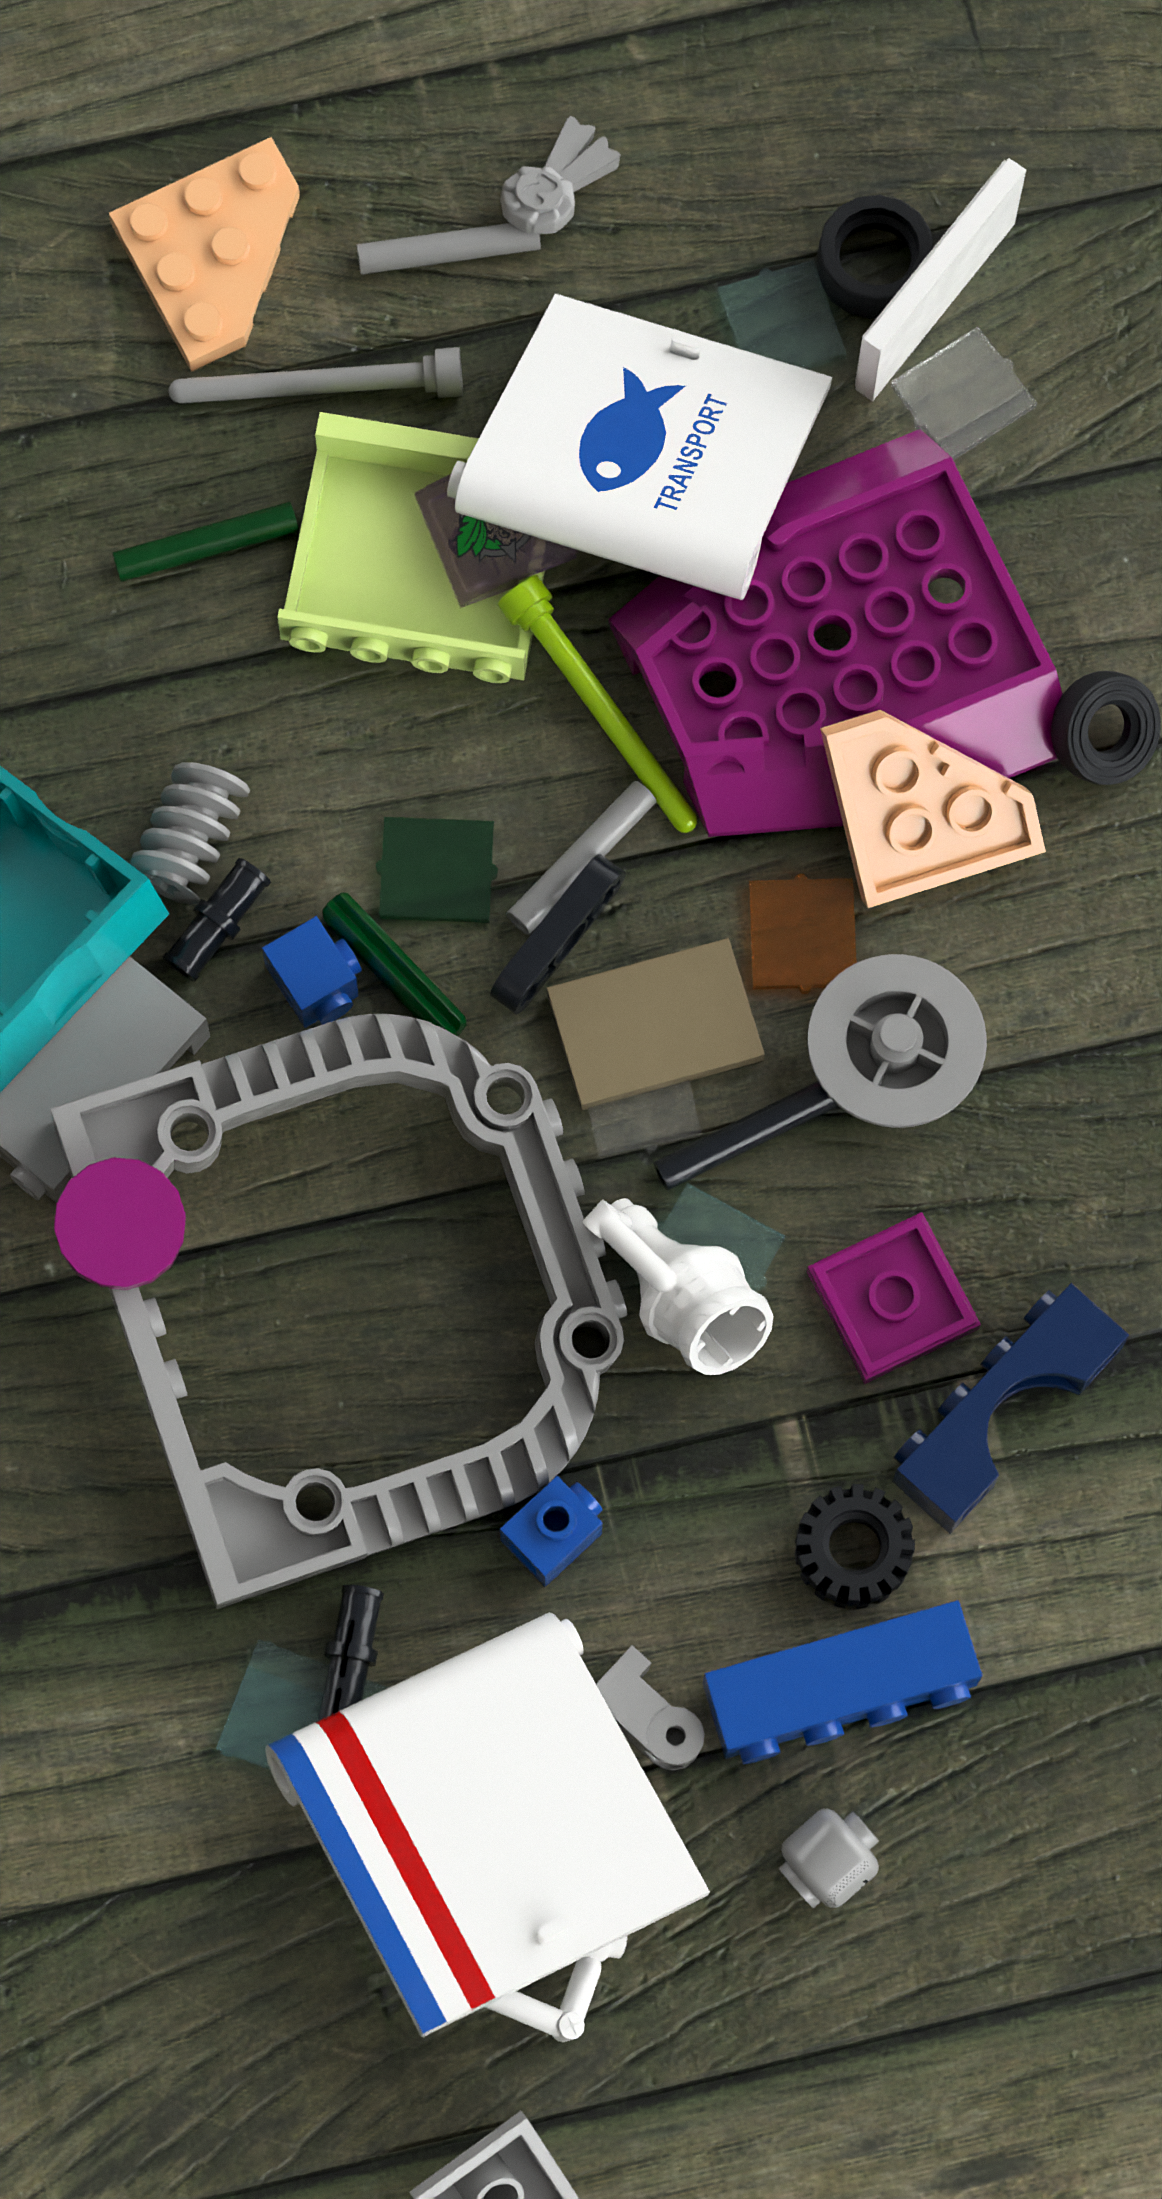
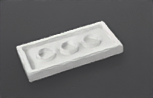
[855,158,1026,402]

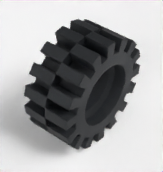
[794,1484,915,1609]

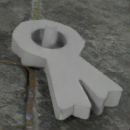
[500,116,621,234]

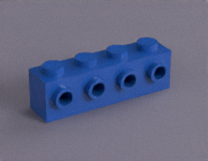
[702,1600,982,1764]

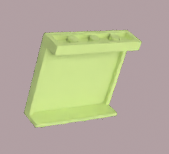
[278,412,550,683]

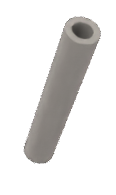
[357,223,541,275]
[506,781,657,935]

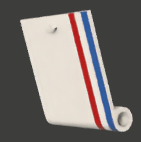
[265,1612,710,2037]

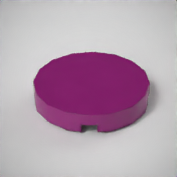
[54,1157,186,1290]

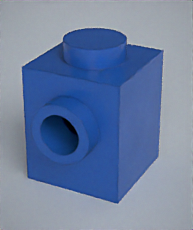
[262,916,362,1028]
[500,1475,603,1587]

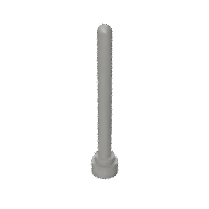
[169,347,463,403]

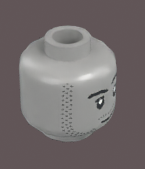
[779,1809,879,1908]

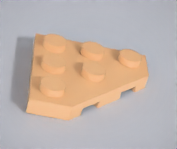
[109,137,300,372]
[820,710,1046,908]

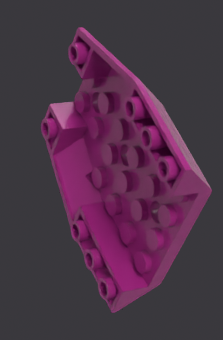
[608,429,1063,837]

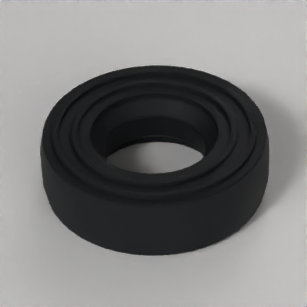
[1051,671,1161,785]

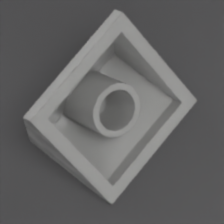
[409,2111,579,2199]

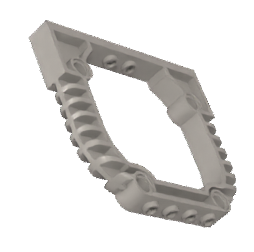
[51,1014,627,1609]

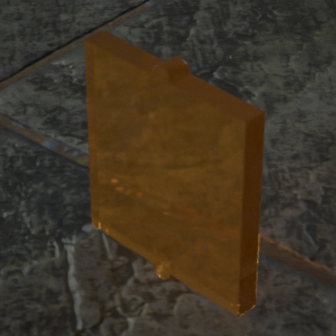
[749,874,857,994]

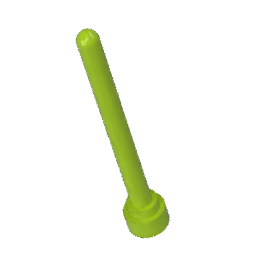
[497,575,697,833]

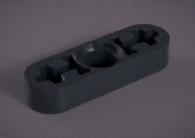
[490,854,626,1015]

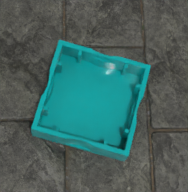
[0,766,169,1092]

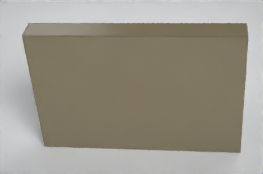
[547,938,765,1111]

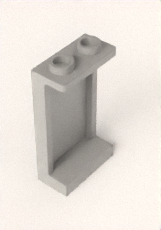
[0,956,211,1203]

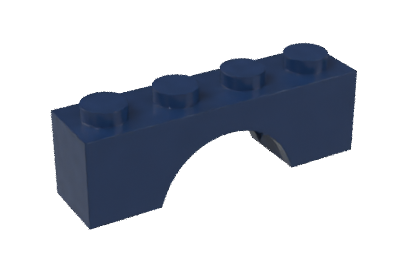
[892,1283,1129,1534]

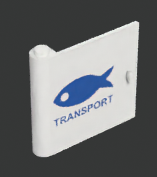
[447,294,832,600]

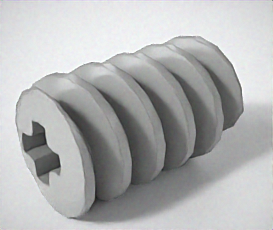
[129,762,250,905]

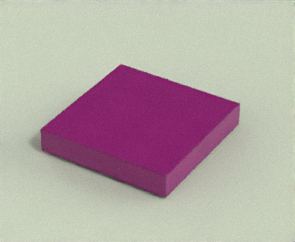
[807,1212,981,1384]

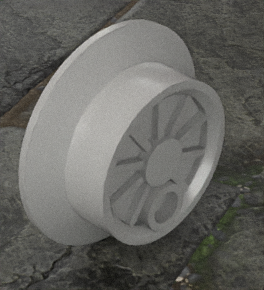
[808,954,987,1128]

